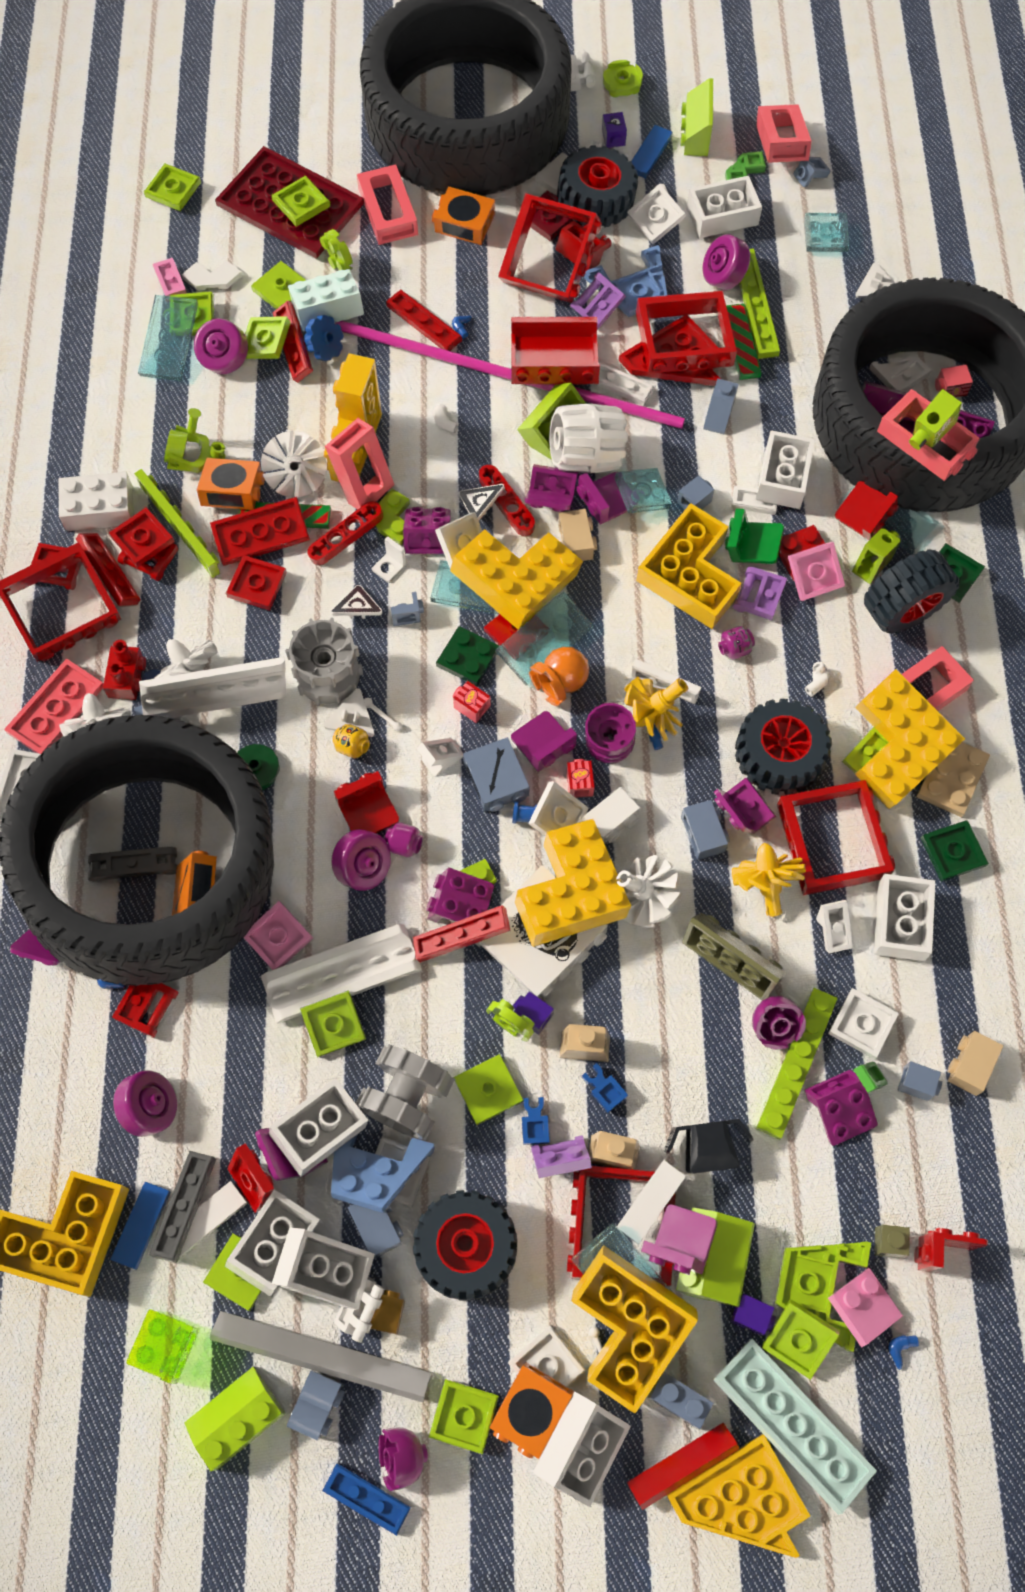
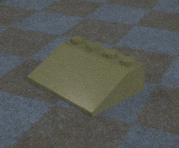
[682,913,786,1000]

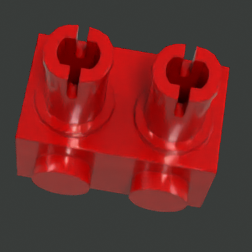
[555,221,612,270]
[103,640,146,700]

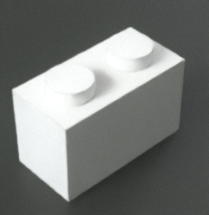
[583,787,640,844]

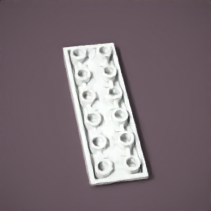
[139,657,286,718]
[261,924,421,1024]

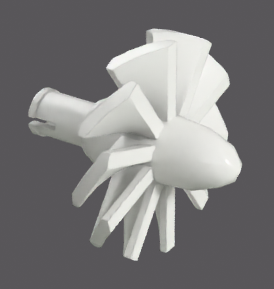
[261,431,327,498]
[154,639,218,679]
[59,693,131,736]
[617,855,682,928]

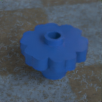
[304,315,344,361]

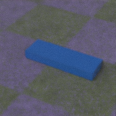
[631,125,673,179]
[110,1182,171,1270]
[322,1463,411,1536]

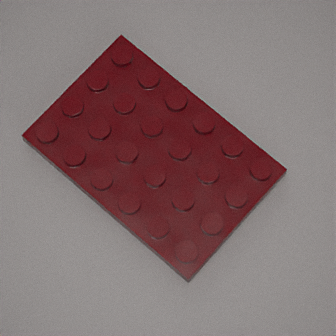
[215,146,364,259]

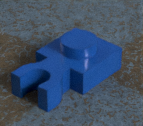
[581,1063,628,1113]
[521,1097,550,1145]

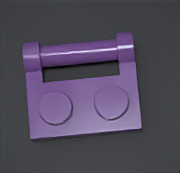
[570,272,626,330]
[733,567,787,620]
[531,1135,592,1178]

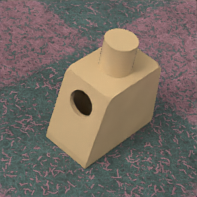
[560,1024,610,1062]
[588,1131,640,1170]

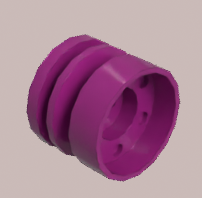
[585,703,636,763]

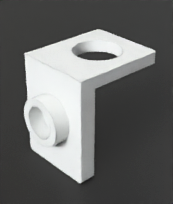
[372,537,407,583]

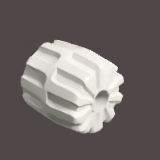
[549,404,628,473]

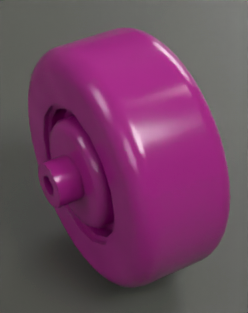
[702,234,750,290]
[194,318,248,374]
[331,829,391,891]
[113,1070,177,1137]

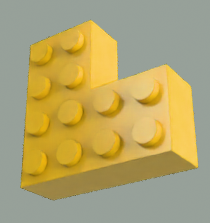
[324,353,382,482]
[636,503,742,629]
[450,529,583,630]
[855,669,965,809]
[515,819,631,947]
[0,1170,129,1297]
[571,1245,698,1414]

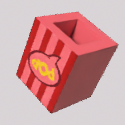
[935,365,973,398]
[453,681,491,723]
[566,759,594,798]

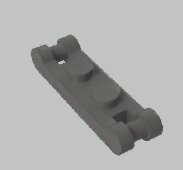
[88,847,177,882]

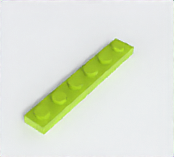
[739,249,780,359]
[134,469,220,578]
[756,988,838,1140]

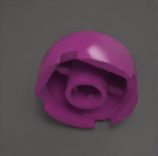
[752,996,806,1050]
[378,1427,428,1491]

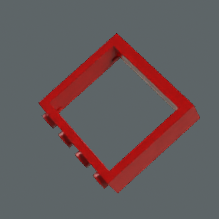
[498,193,602,303]
[636,291,737,374]
[0,542,122,662]
[777,780,895,896]
[567,1166,676,1288]

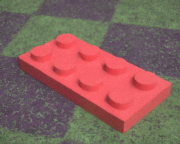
[4,658,103,754]

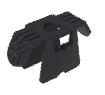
[664,1119,754,1174]

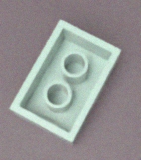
[288,269,364,331]

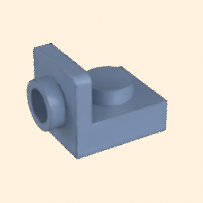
[794,157,831,187]
[391,592,424,626]

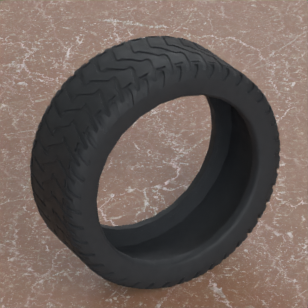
[360,0,572,196]
[812,277,1025,513]
[0,715,274,986]

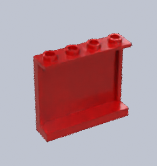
[511,317,600,384]

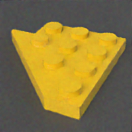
[666,1434,810,1558]

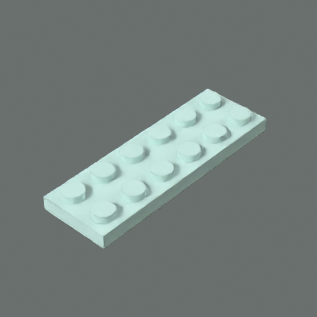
[714,1339,877,1515]

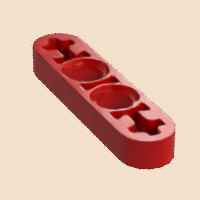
[479,465,535,536]
[307,501,383,565]

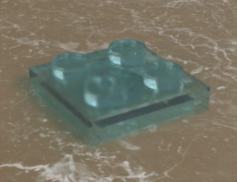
[804,213,850,252]
[614,468,672,513]

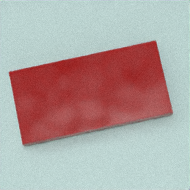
[210,497,310,566]

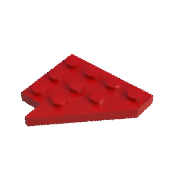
[618,314,721,386]

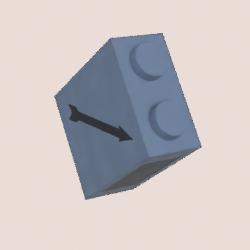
[463,737,530,813]

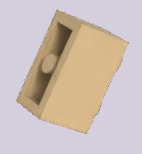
[558,509,597,561]
[947,1031,1004,1096]

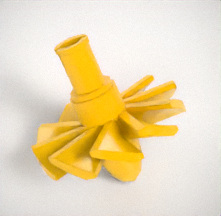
[624,677,689,741]
[732,843,806,917]

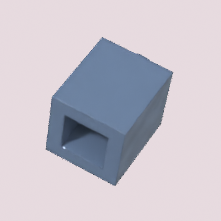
[677,475,715,510]
[898,1061,942,1101]

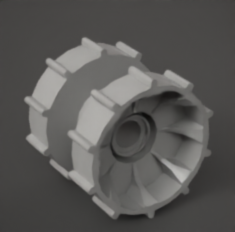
[285,617,363,706]
[355,1044,455,1140]

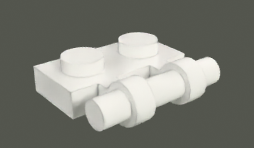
[571,52,595,91]
[334,1276,385,1343]

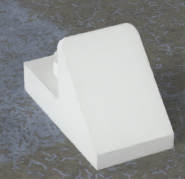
[417,738,463,776]
[816,900,853,953]

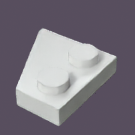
[869,356,931,392]

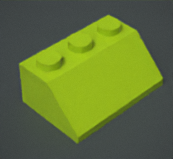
[680,78,714,156]
[517,383,586,460]
[676,1208,755,1307]
[184,1366,286,1472]

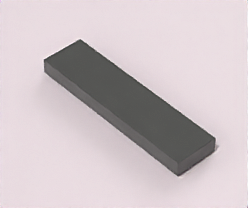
[149,1151,216,1264]

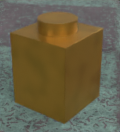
[370,1290,405,1335]

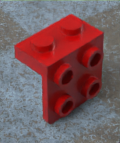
[835,481,899,540]
[333,771,399,834]
[914,1228,988,1272]

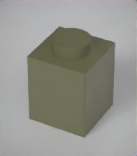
[874,1224,910,1259]

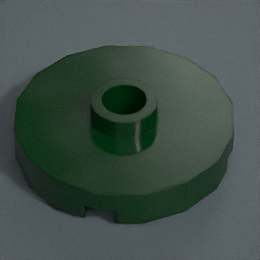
[237,744,280,790]

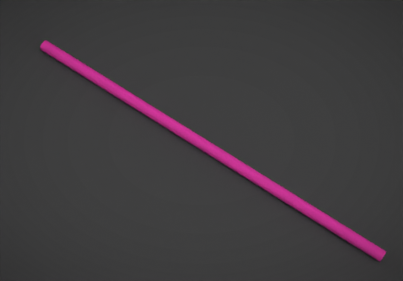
[335,321,685,429]

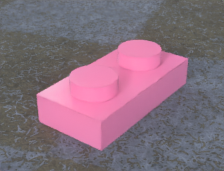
[153,258,187,301]

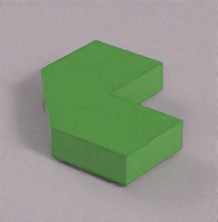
[725,151,766,181]

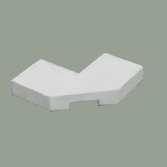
[182,260,242,291]

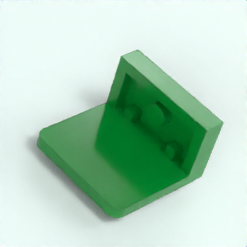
[725,508,784,564]

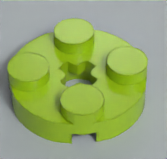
[603,60,643,97]
[320,229,353,270]
[486,999,535,1042]

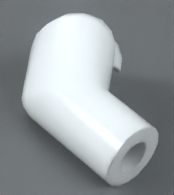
[433,404,459,433]
[805,662,828,697]

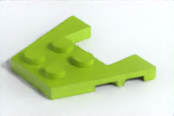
[775,1242,871,1352]

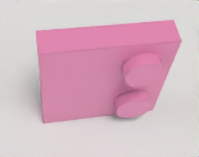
[788,542,845,601]
[244,901,313,970]
[828,1268,903,1347]

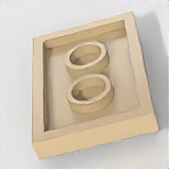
[917,742,990,818]

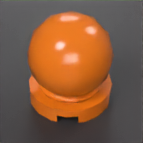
[529,647,590,706]

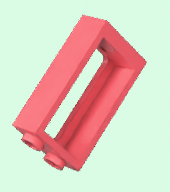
[756,104,812,163]
[357,165,418,245]
[877,389,980,481]
[325,418,394,509]
[902,646,974,711]

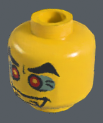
[333,724,370,759]

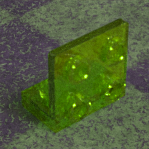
[126,1309,200,1384]

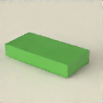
[853,1061,888,1093]

